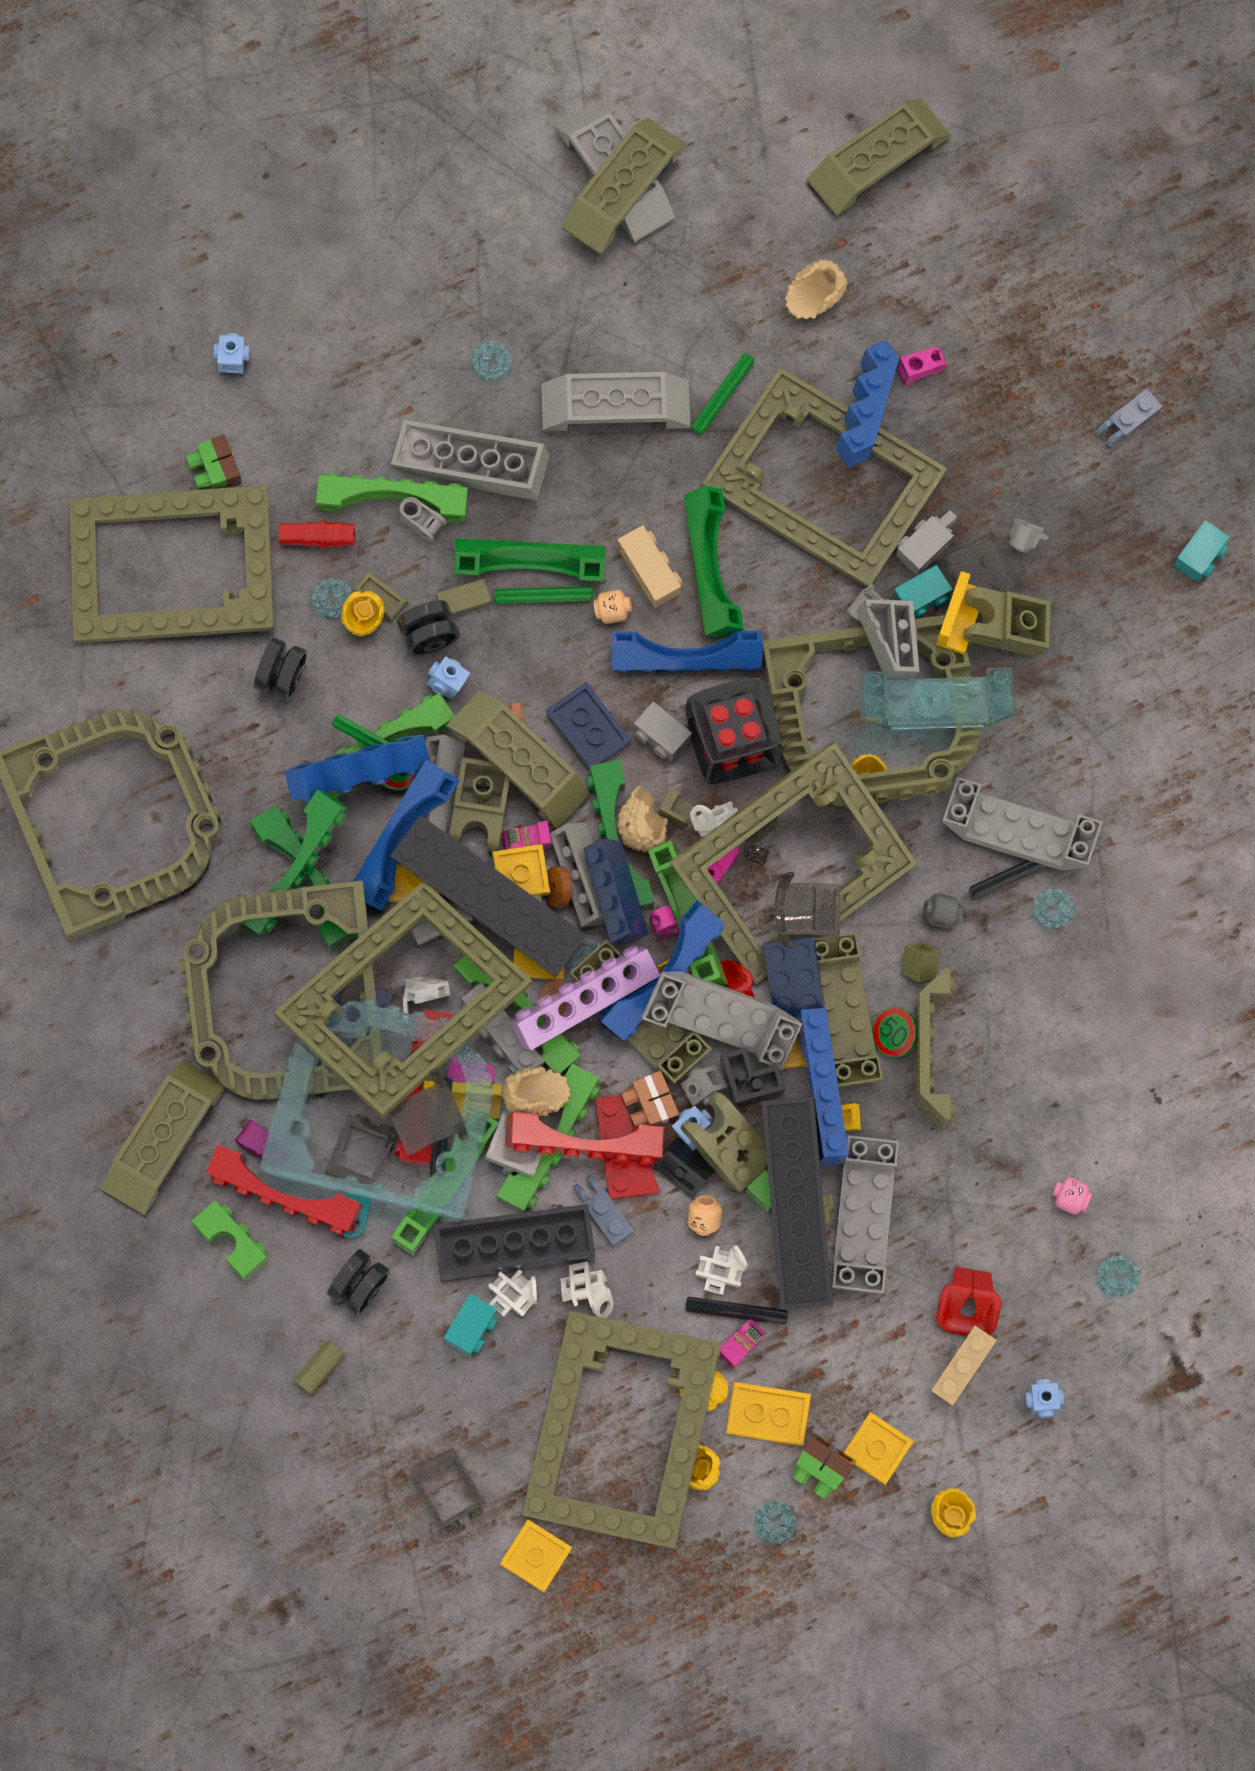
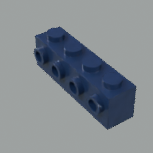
[583,839,649,944]

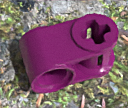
[235,1119,285,1165]

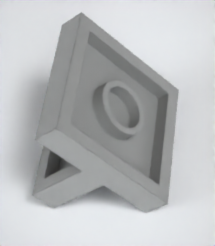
[485,1110,542,1178]

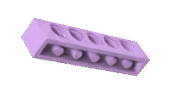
[509,946,660,1051]

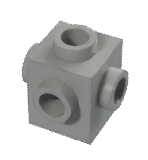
[681,1065,728,1106]

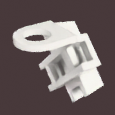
[690,801,738,837]
[403,976,451,1024]
[696,1245,748,1295]
[560,1261,614,1318]
[488,1269,537,1317]

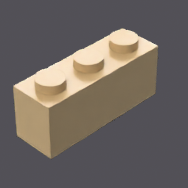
[617,525,682,609]
[931,1326,997,1405]

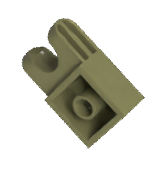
[964,587,1051,657]
[449,757,511,853]
[680,1092,767,1192]

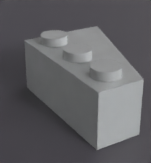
[856,600,920,682]

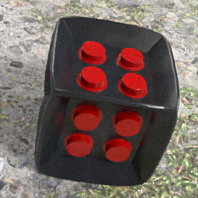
[685,677,783,784]

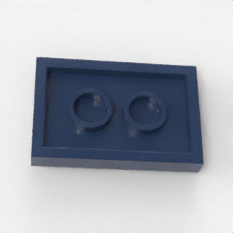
[546,682,631,770]
[763,936,825,1017]

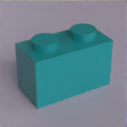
[1174,520,1230,582]
[892,565,952,619]
[443,1293,499,1358]

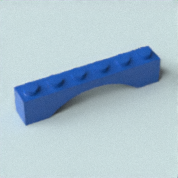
[611,631,763,672]
[353,760,460,911]
[597,900,724,1040]
[796,1008,849,1166]

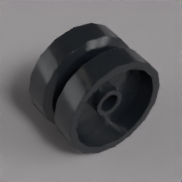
[397,600,460,656]
[254,637,308,701]
[327,1248,390,1317]

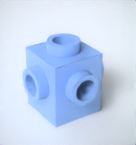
[214,333,250,374]
[427,656,470,701]
[672,1106,714,1151]
[1025,1379,1064,1418]

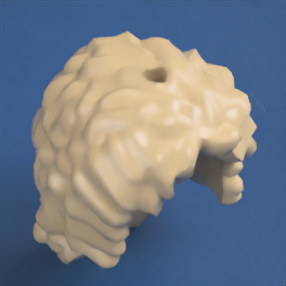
[785,259,848,319]
[617,786,668,852]
[502,1067,571,1117]

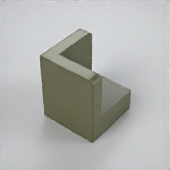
[658,788,695,830]
[901,941,941,983]

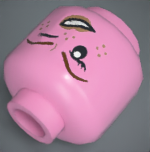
[1052,1177,1092,1215]

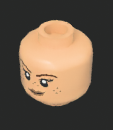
[594,590,632,624]
[687,1195,722,1236]

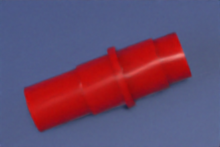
[279,520,356,549]

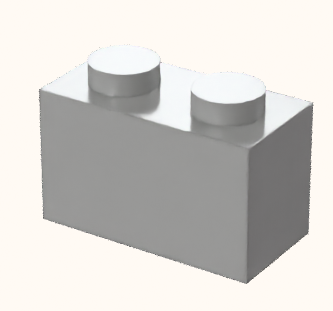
[633,702,692,762]

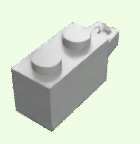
[896,511,957,576]

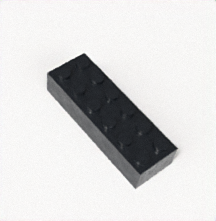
[433,1204,595,1281]

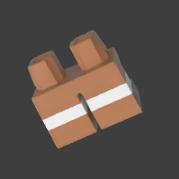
[621,1070,679,1127]

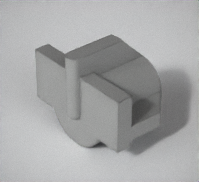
[1009,518,1049,553]

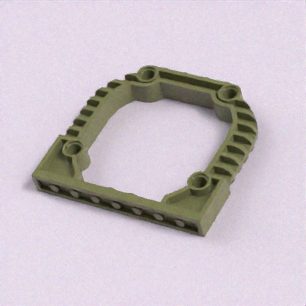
[762,615,981,806]
[0,709,221,942]
[179,881,384,1100]

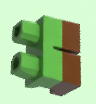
[186,434,242,490]
[793,1434,856,1499]

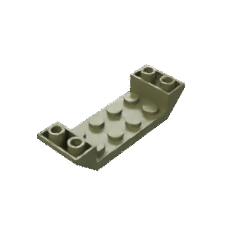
[807,99,951,216]
[562,118,687,255]
[446,690,590,830]
[815,932,883,1088]
[569,939,712,1084]
[915,968,956,1130]
[101,1059,226,1216]

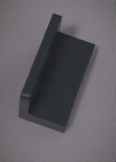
[653,1137,715,1198]

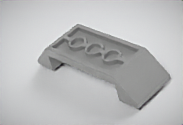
[556,103,675,243]
[541,372,691,432]
[942,777,1103,870]
[642,971,802,1069]
[832,1135,899,1294]

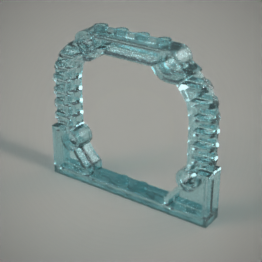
[259,999,493,1221]

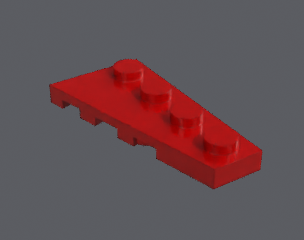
[595,1095,661,1200]

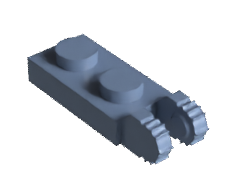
[1096,388,1163,447]
[573,1174,634,1247]

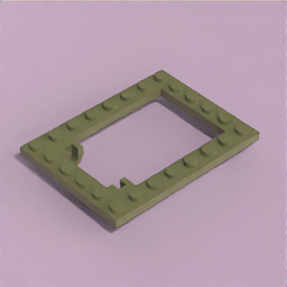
[701,367,948,588]
[70,485,274,644]
[669,741,917,984]
[274,881,532,1118]
[522,1311,722,1550]

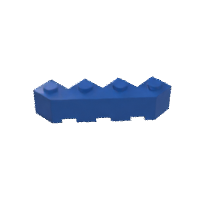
[836,339,899,468]
[284,735,430,803]

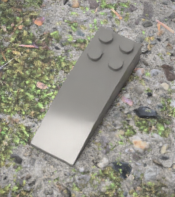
[391,420,550,501]

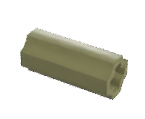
[294,1340,344,1395]

